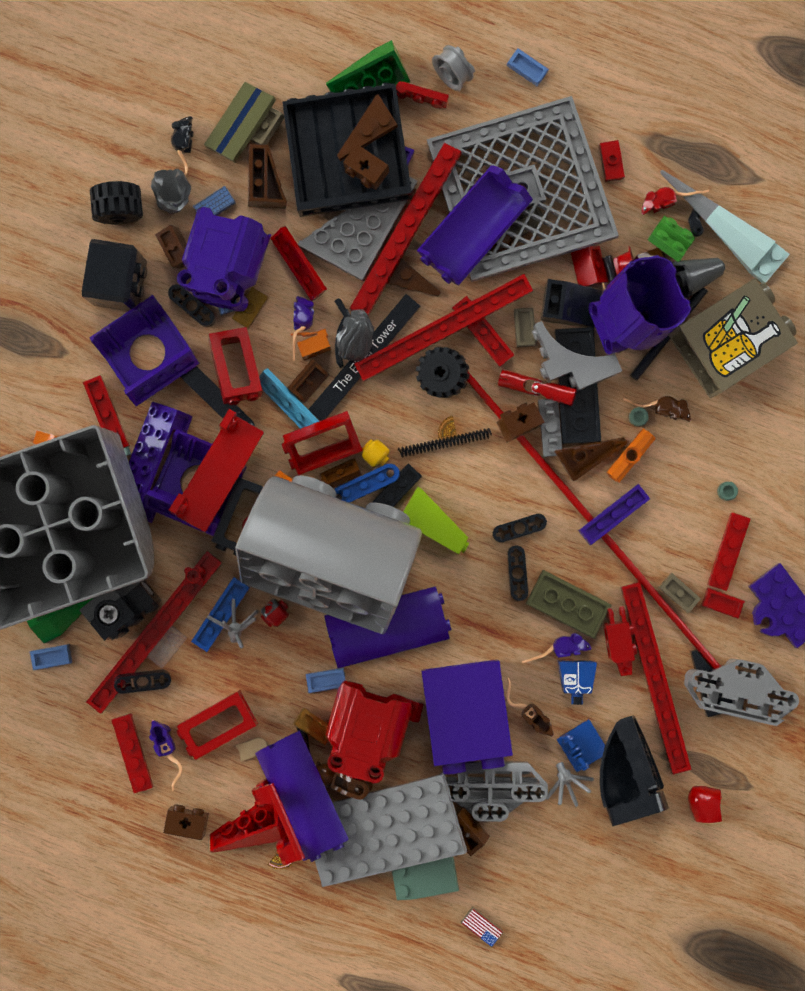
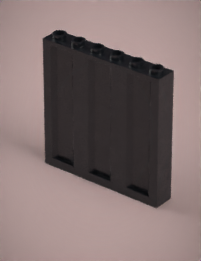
[282,83,412,217]

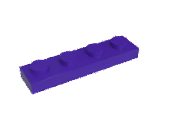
[578,484,650,545]

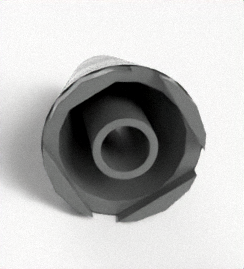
[672,258,725,298]

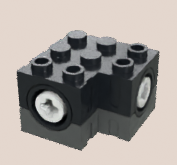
[79,580,162,641]

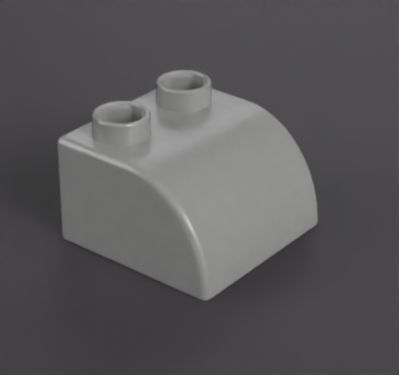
[0,425,154,630]
[235,475,422,634]

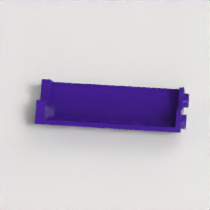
[417,165,533,286]
[324,586,452,668]
[255,731,349,862]

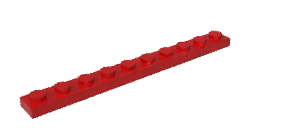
[349,143,462,316]
[354,274,533,382]
[86,551,222,714]
[620,582,692,774]

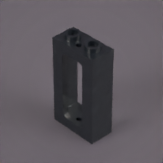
[211,477,263,556]

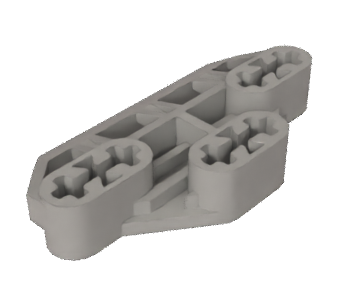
[684,659,799,726]
[441,761,548,822]

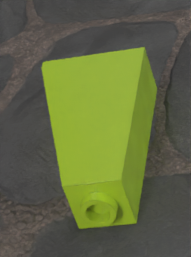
[403,487,469,554]

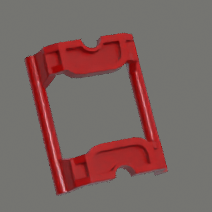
[252,779,305,865]

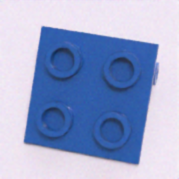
[556,719,605,772]

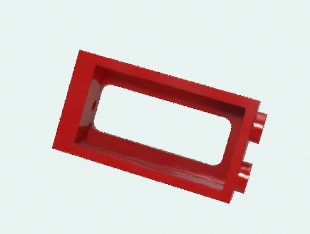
[208,327,262,405]
[281,411,363,476]
[176,690,258,760]

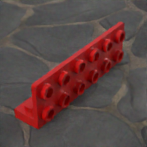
[169,409,264,532]

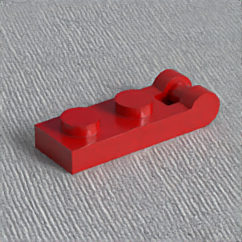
[396,81,449,109]

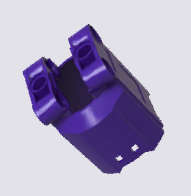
[177,207,271,312]
[589,255,691,354]

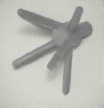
[207,599,258,649]
[546,762,594,807]

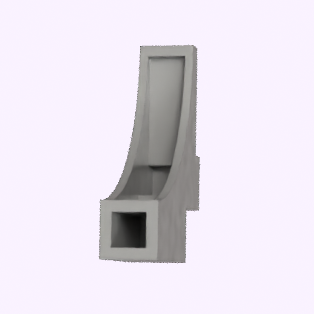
[532,321,622,391]

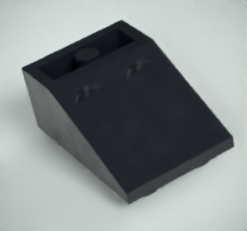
[541,279,603,329]

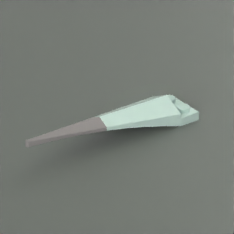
[660,170,790,284]

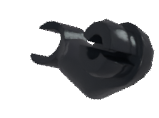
[688,208,704,237]

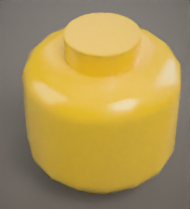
[362,439,390,467]

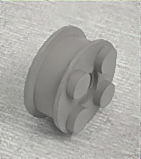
[432,45,475,91]

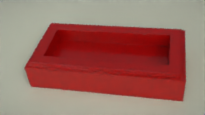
[701,588,745,619]

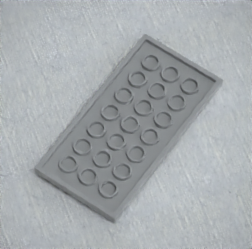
[315,774,467,887]

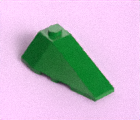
[326,40,410,93]
[27,598,93,644]

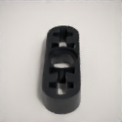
[168,284,216,327]
[492,514,547,542]
[507,545,528,601]
[114,669,171,694]

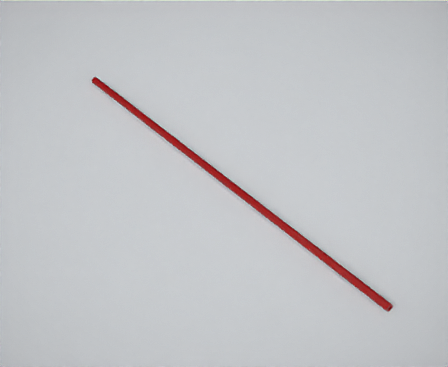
[466,371,721,670]

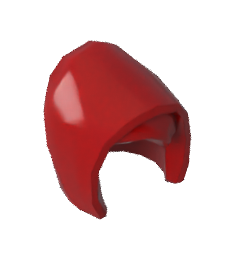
[688,786,722,823]

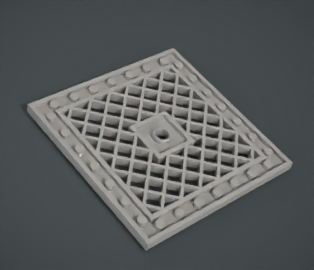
[427,96,619,282]

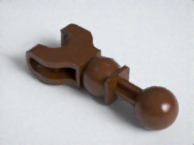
[315,761,373,800]

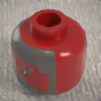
[260,599,289,627]

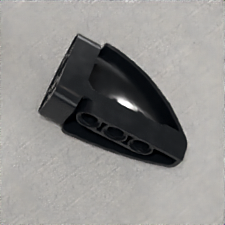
[600,715,669,827]

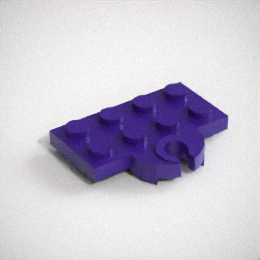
[748,563,805,648]

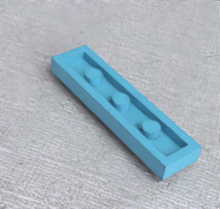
[259,368,319,429]

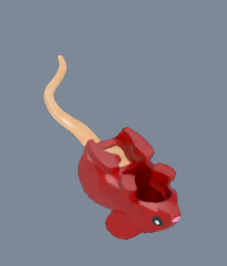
[641,187,709,215]

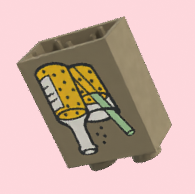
[669,278,798,399]

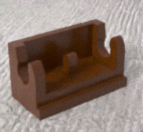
[155,225,187,268]
[287,359,329,403]

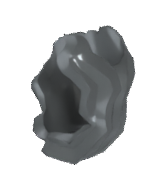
[151,169,191,214]
[336,310,374,361]

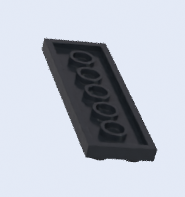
[555,327,601,444]

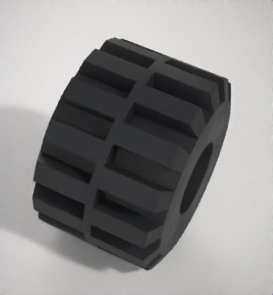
[90,181,143,225]
[416,347,470,398]

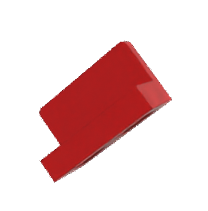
[571,246,608,287]

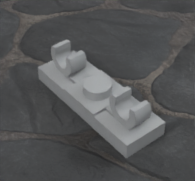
[538,399,562,457]

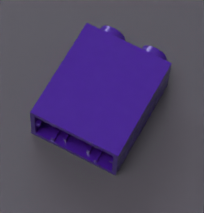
[421,659,513,774]

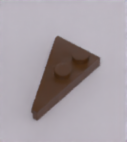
[337,95,398,162]
[367,259,441,297]
[554,437,628,481]

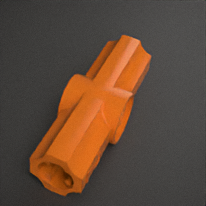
[606,428,656,483]

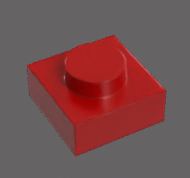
[410,699,424,723]

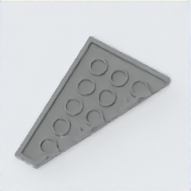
[298,177,417,281]

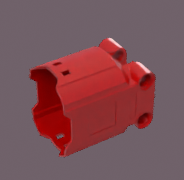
[325,681,413,783]

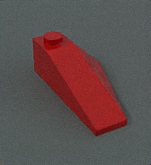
[210,802,287,853]

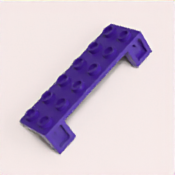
[129,402,193,523]

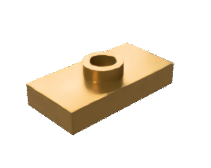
[232,287,269,329]
[293,708,328,746]

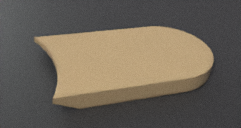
[235,738,267,762]

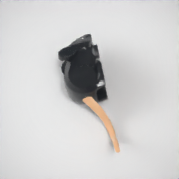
[171,116,194,176]

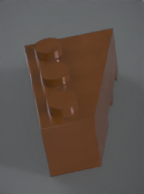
[248,144,287,209]

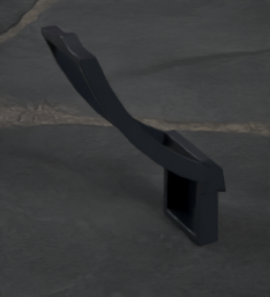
[334,298,351,368]

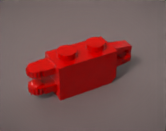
[603,606,637,676]

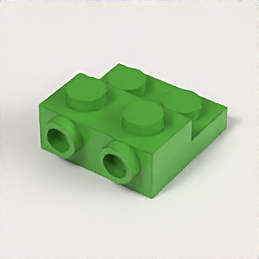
[647,215,695,262]

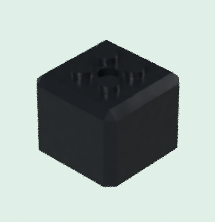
[82,239,147,311]

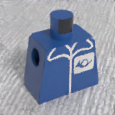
[558,660,597,705]

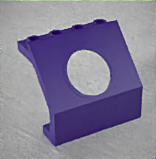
[89,295,200,406]
[143,429,247,536]

